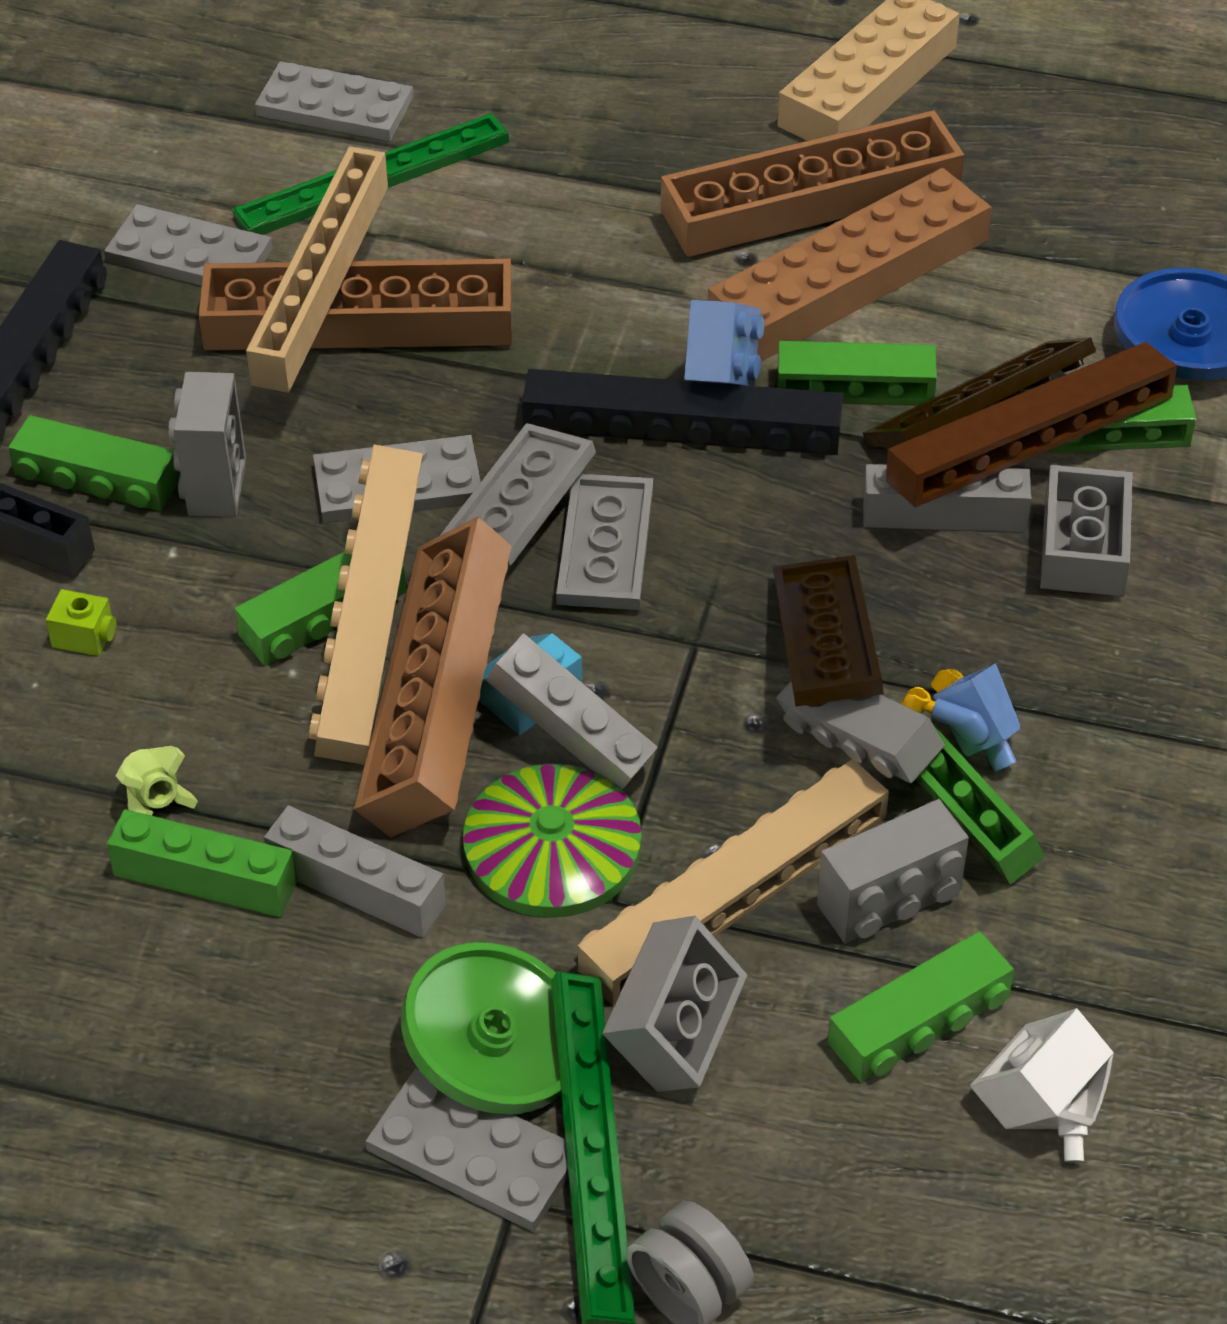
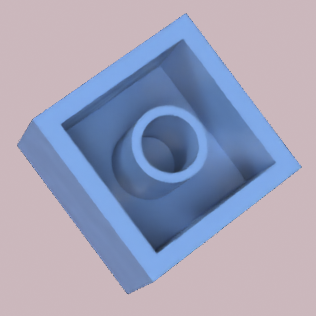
[684,300,764,386]

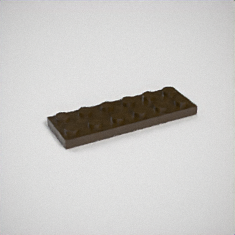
[862,337,1096,451]
[773,555,884,707]

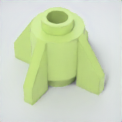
[116,746,198,816]

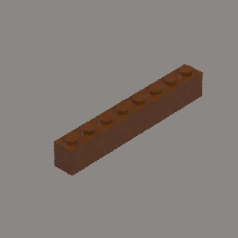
[886,342,1177,508]

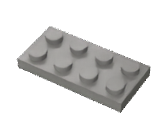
[255,61,414,142]
[104,204,273,286]
[440,423,596,566]
[313,435,481,523]
[556,474,654,610]
[366,1068,569,1232]

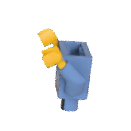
[900,663,1020,772]

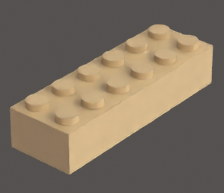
[777,0,960,141]

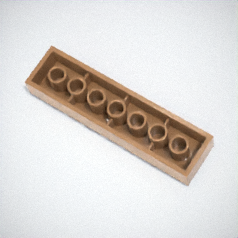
[661,110,964,257]
[708,167,992,362]
[199,259,512,350]
[354,517,512,838]

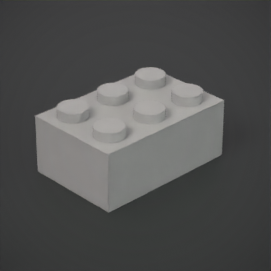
[169,372,246,517]
[1040,465,1133,596]
[817,799,969,944]
[602,916,747,1092]

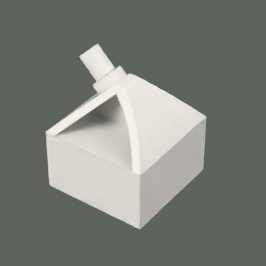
[970,1008,1114,1163]

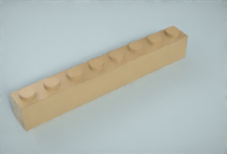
[246,146,388,393]
[308,444,423,765]
[578,759,889,1007]

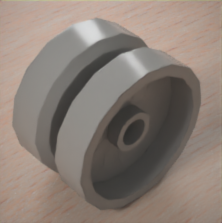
[626,1200,754,1324]

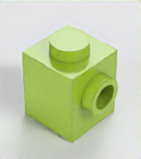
[46,589,117,656]

